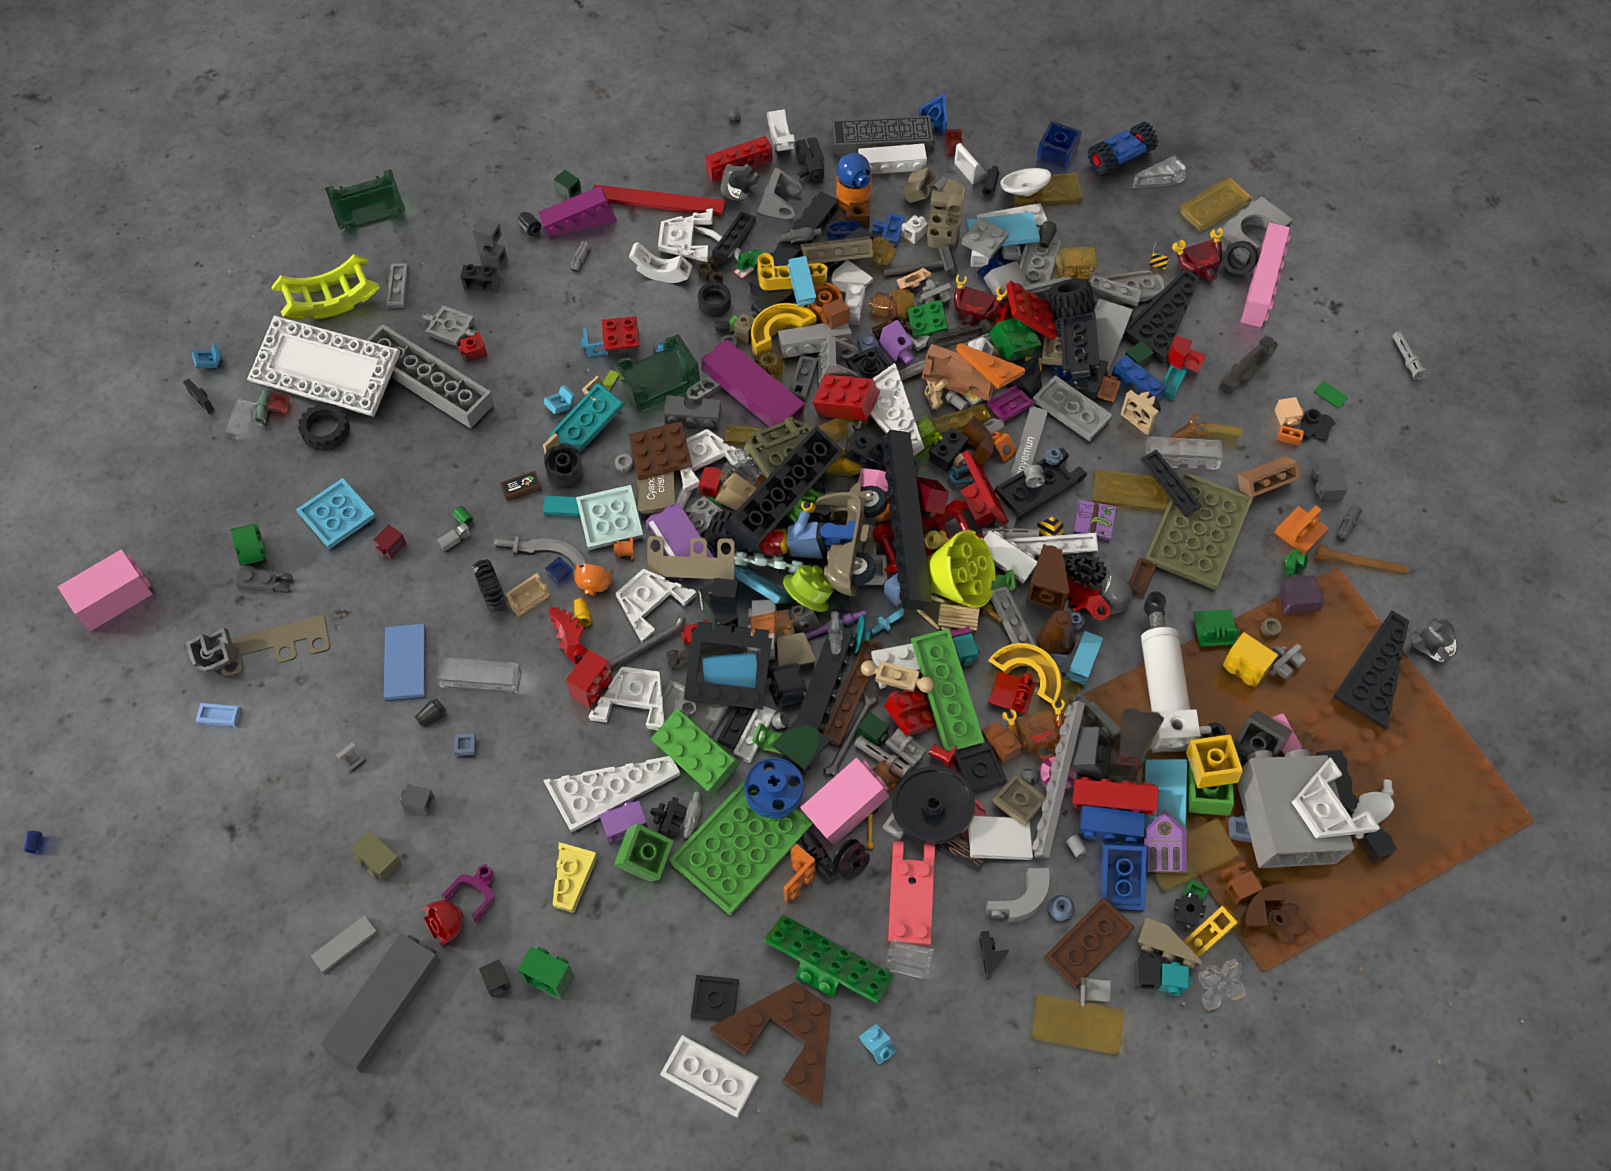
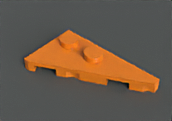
[956,343,1026,389]

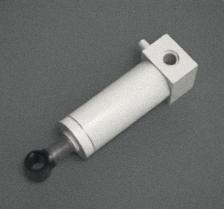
[1141,591,1211,753]

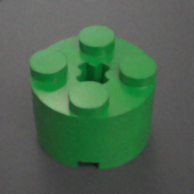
[231,523,267,566]

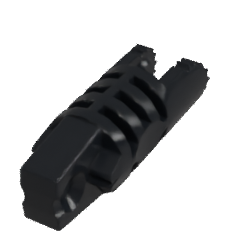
[801,830,838,882]

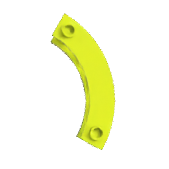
[271,254,380,320]

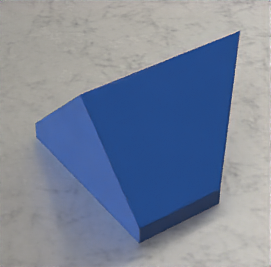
[919,93,947,135]

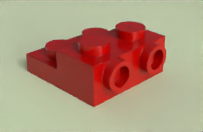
[884,688,936,737]

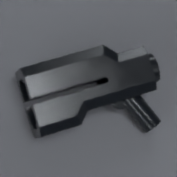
[795,137,825,181]

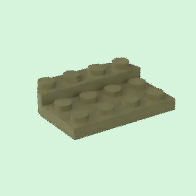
[744,417,812,478]

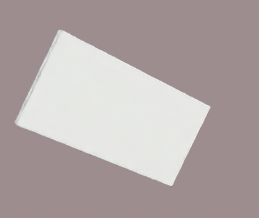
[247,316,400,417]

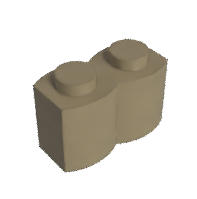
[903,167,936,203]

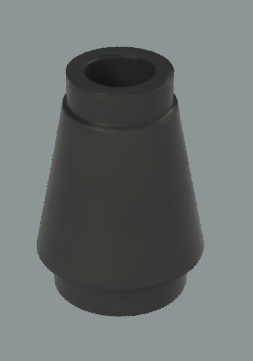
[1039,221,1057,248]
[415,698,446,726]

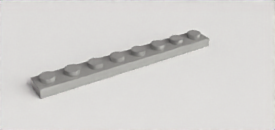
[1032,701,1085,859]

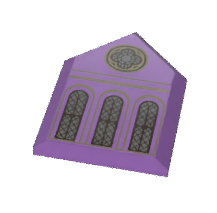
[1144,810,1187,873]

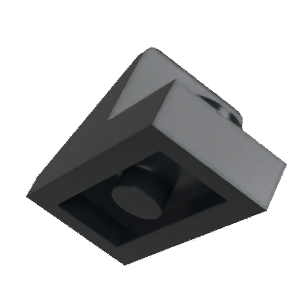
[979,931,1009,980]

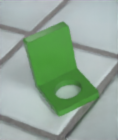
[991,570,1016,592]
[752,723,782,755]

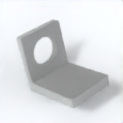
[1080,977,1111,1006]

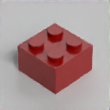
[566,650,613,708]

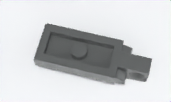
[1071,692,1120,741]

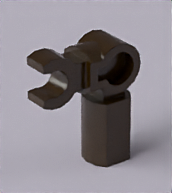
[698,256,726,283]
[872,316,912,340]

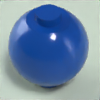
[837,153,871,188]

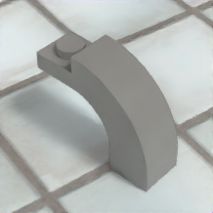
[986,868,1050,924]

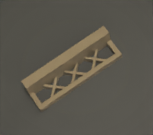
[801,236,873,264]

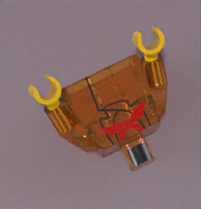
[1002,699,1065,760]

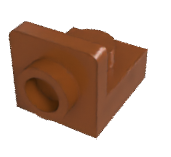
[1097,375,1121,403]

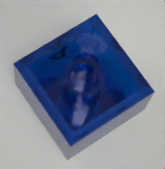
[1037,121,1082,168]

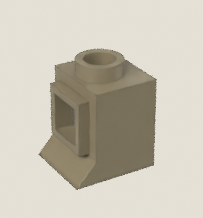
[733,313,755,344]

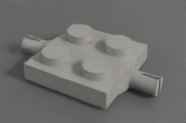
[422,306,477,347]

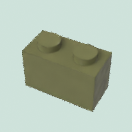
[351,831,402,881]

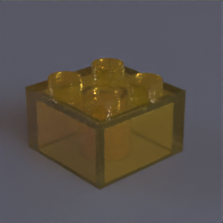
[1055,247,1097,279]

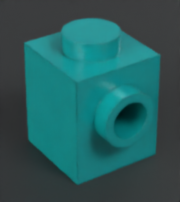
[952,633,980,666]
[1158,962,1192,996]

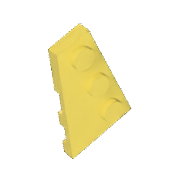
[553,842,598,913]

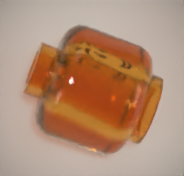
[869,292,895,317]

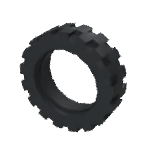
[298,403,350,451]

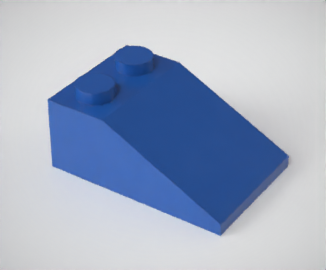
[1101,842,1147,911]

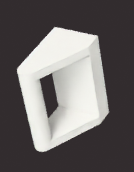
[954,143,987,184]

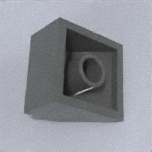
[1234,710,1293,758]
[1071,727,1112,780]

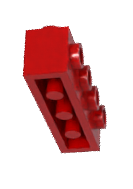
[705,136,773,181]
[1072,777,1159,816]

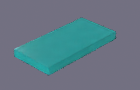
[549,383,625,453]

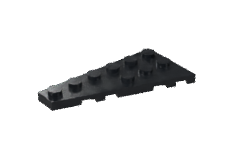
[1124,268,1199,362]
[1333,610,1409,730]

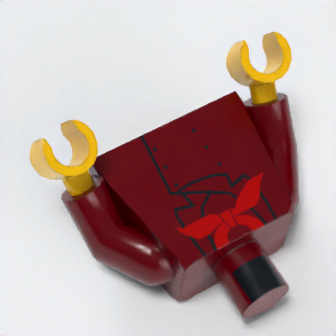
[1172,228,1223,281]
[953,275,1008,328]

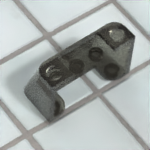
[1108,708,1164,783]

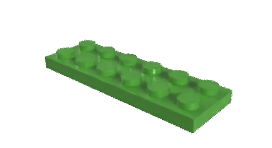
[911,628,984,751]

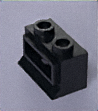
[460,264,502,293]

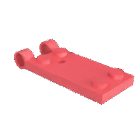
[888,841,935,946]

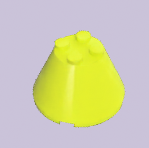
[927,530,996,608]

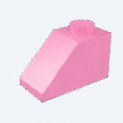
[857,468,888,494]

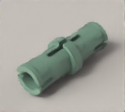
[254,389,271,424]

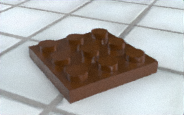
[629,421,693,480]

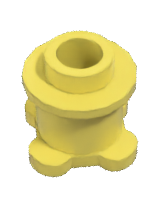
[925,530,950,551]

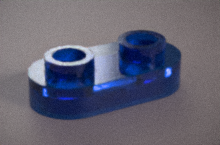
[827,220,861,238]

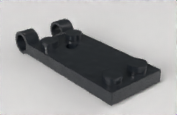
[994,448,1087,517]

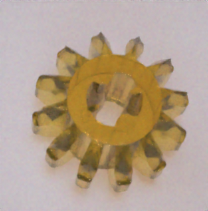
[869,236,896,266]
[755,349,784,379]

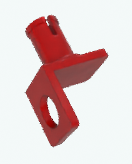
[929,743,960,774]

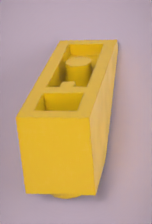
[1183,906,1241,958]

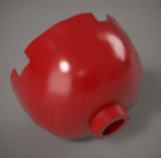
[423,900,463,945]

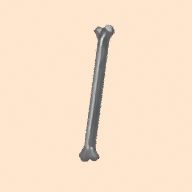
[608,617,686,673]
[823,694,878,777]

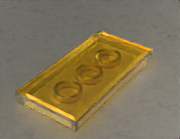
[1013,173,1083,207]
[1178,177,1252,231]
[1092,469,1168,512]
[1153,818,1239,892]
[1031,994,1124,1055]

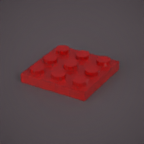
[1006,280,1057,340]

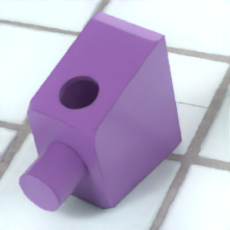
[878,320,915,365]

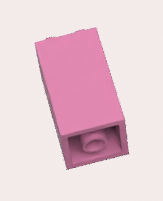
[58,549,152,632]
[800,758,890,846]

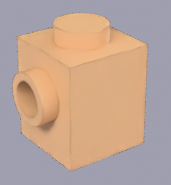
[1275,397,1304,427]

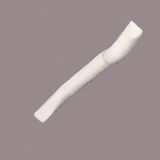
[694,226,741,261]

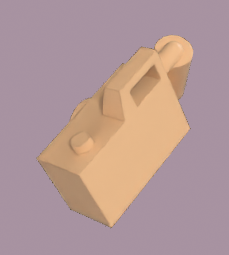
[897,268,931,289]

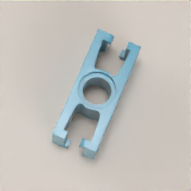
[788,256,816,307]
[1067,631,1103,685]

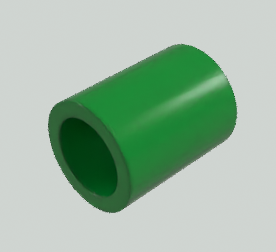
[453,506,474,526]

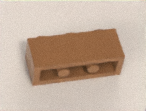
[1237,456,1300,497]

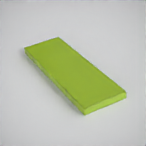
[603,370,620,392]

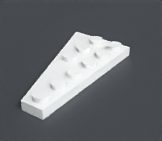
[870,363,924,456]
[543,756,680,833]

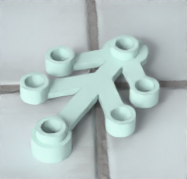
[734,551,804,574]

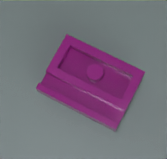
[987,385,1032,423]

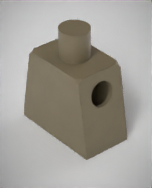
[776,624,816,668]

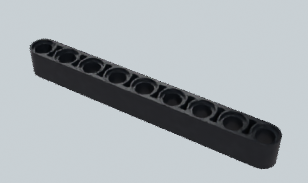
[751,226,876,316]

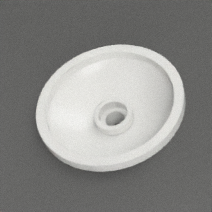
[1000,168,1051,196]

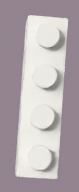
[858,144,927,174]

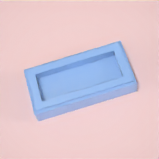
[195,703,241,727]

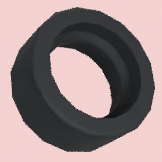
[1223,241,1258,275]
[698,282,731,316]

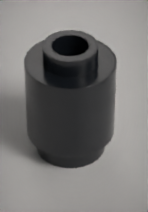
[518,212,542,236]

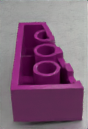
[539,186,617,237]

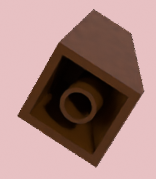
[1026,544,1069,611]

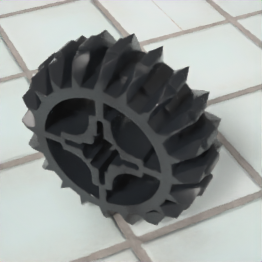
[472,559,506,611]

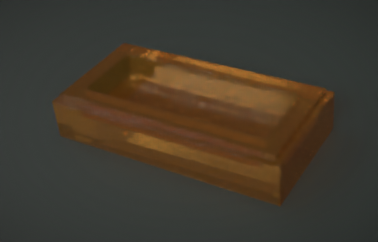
[749,609,791,636]

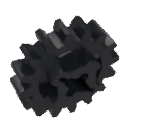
[1065,552,1107,586]

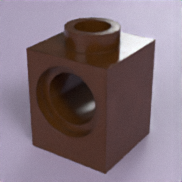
[846,203,870,228]

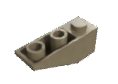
[1138,917,1202,969]

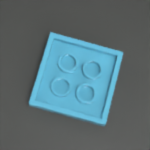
[296,478,376,549]

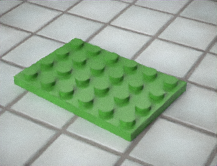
[668,780,814,916]

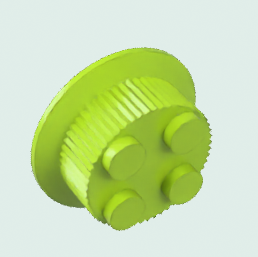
[783,565,834,612]

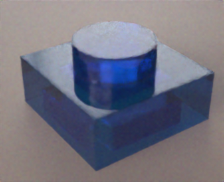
[545,556,573,583]

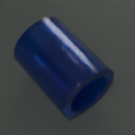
[23,831,42,853]

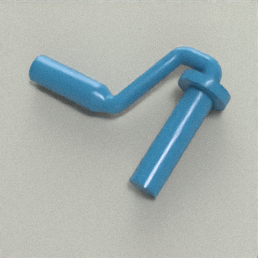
[948,464,975,485]

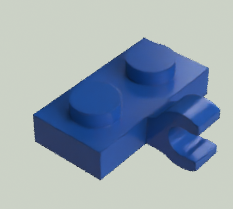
[872,213,905,246]

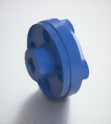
[744,758,804,820]

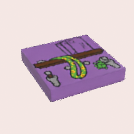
[1073,500,1116,541]

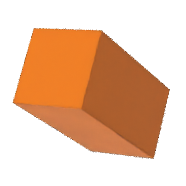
[1277,425,1304,446]

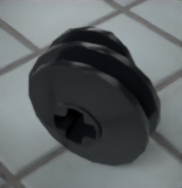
[833,839,870,878]

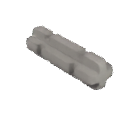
[570,241,591,271]

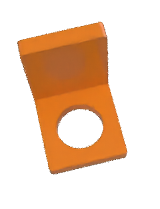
[991,432,1017,462]

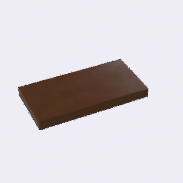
[1044,897,1135,989]

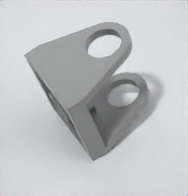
[757,168,803,219]
[817,336,859,386]

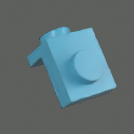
[543,385,575,414]
[859,1024,896,1065]

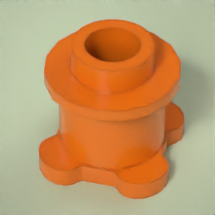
[614,537,634,560]

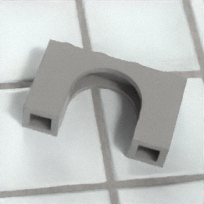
[1215,197,1293,266]

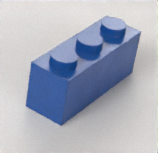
[1078,805,1145,844]

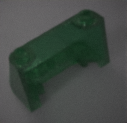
[325,169,405,232]
[614,334,700,412]

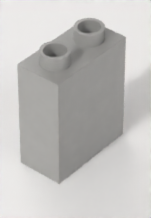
[1237,749,1354,868]

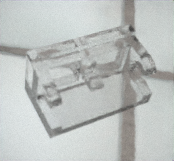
[885,939,934,980]

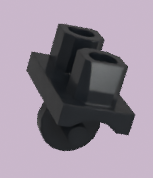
[650,797,687,837]

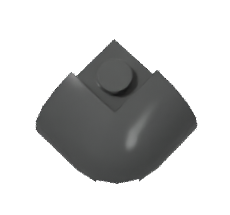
[186,628,238,671]

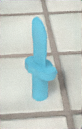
[869,608,904,636]

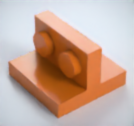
[1274,505,1329,554]

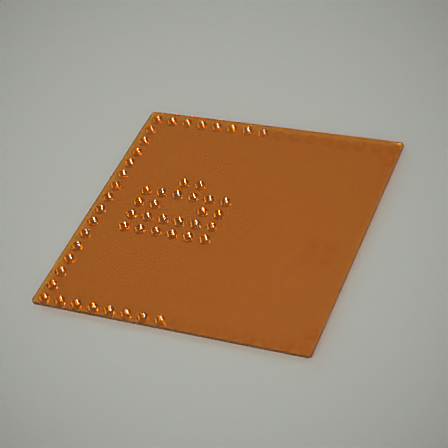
[1083,568,1534,972]

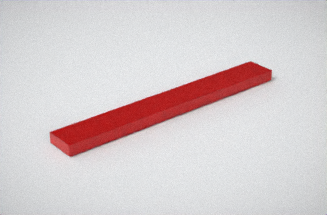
[593,184,725,217]

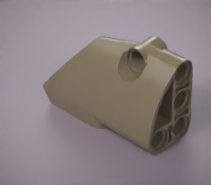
[926,178,965,250]

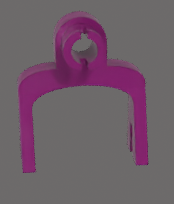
[442,864,495,924]

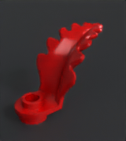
[1067,577,1111,620]
[549,607,588,665]

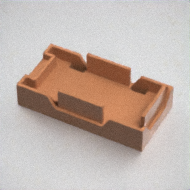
[922,344,995,401]

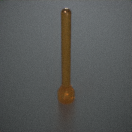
[1315,544,1409,573]

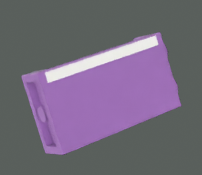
[646,503,714,582]

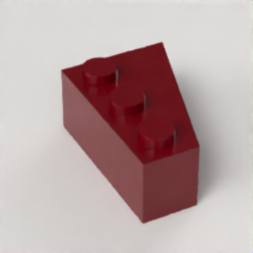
[916,476,949,516]

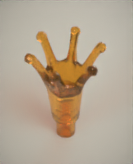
[1165,413,1209,446]

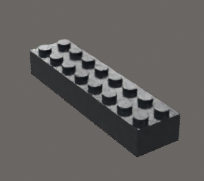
[723,425,844,552]

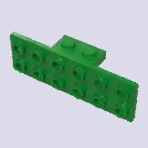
[764,915,894,1003]

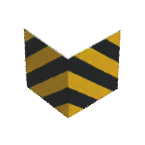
[1150,240,1169,269]
[1037,517,1064,537]

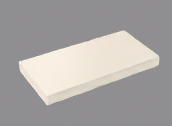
[660,1035,759,1118]

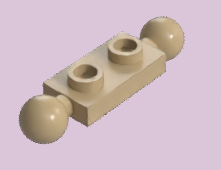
[861,660,934,693]

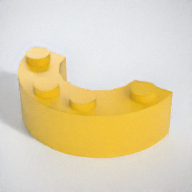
[751,303,816,360]
[988,643,1063,707]

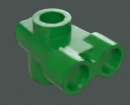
[737,249,764,271]
[1284,549,1308,582]

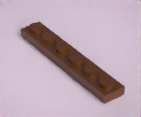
[823,638,884,747]

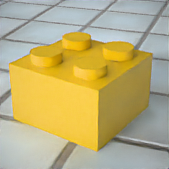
[1222,632,1278,688]
[1186,734,1243,788]

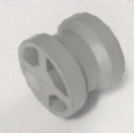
[1024,465,1045,488]

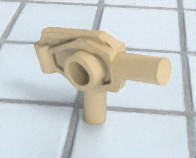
[925,378,948,410]

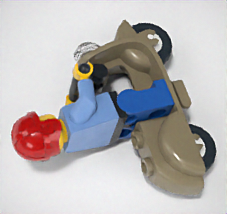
[759,482,887,597]

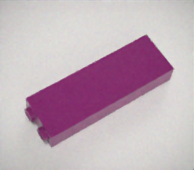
[701,339,805,427]

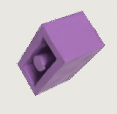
[600,801,648,844]

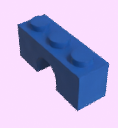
[1111,355,1167,402]

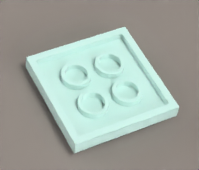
[576,485,644,550]

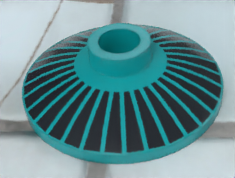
[853,614,870,653]

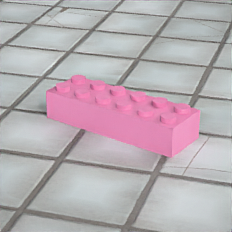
[1241,222,1291,327]

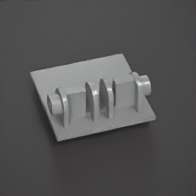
[684,496,723,538]

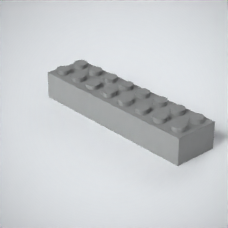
[366,324,494,429]

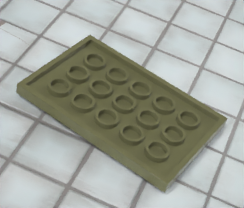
[1144,471,1253,590]

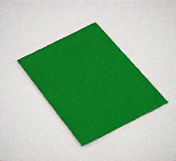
[1314,381,1349,408]

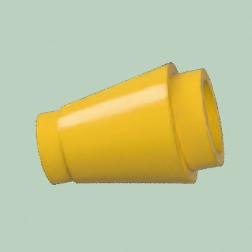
[573,598,593,627]

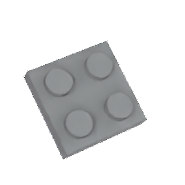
[961,217,1009,259]

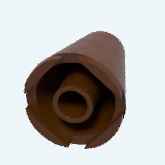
[1036,610,1076,655]

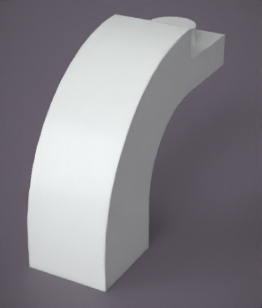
[767,109,795,151]
[629,242,692,283]

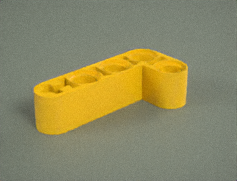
[757,253,827,290]

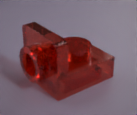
[945,129,963,156]

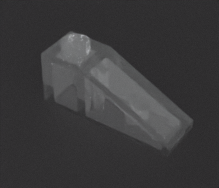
[1133,155,1187,188]

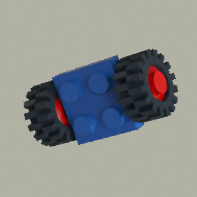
[1088,122,1158,175]

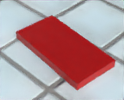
[962,451,1009,525]

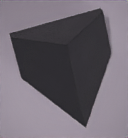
[1005,355,1042,400]

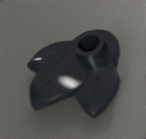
[1301,409,1336,440]

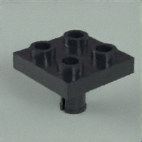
[846,345,891,379]

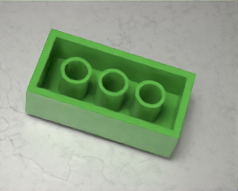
[651,708,741,794]

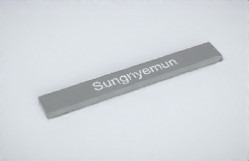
[994,406,1048,529]

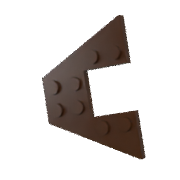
[709,982,831,1107]

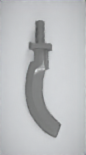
[494,536,586,566]

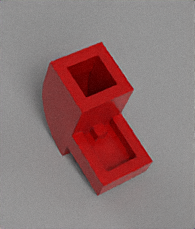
[1167,335,1206,372]

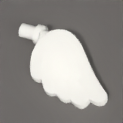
[1351,779,1394,839]

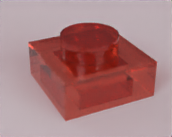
[268,392,290,414]

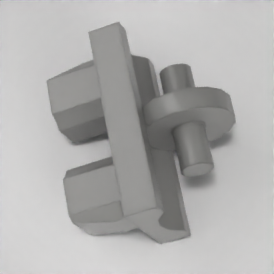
[918,279,952,305]
[1269,643,1306,680]
[885,728,927,766]

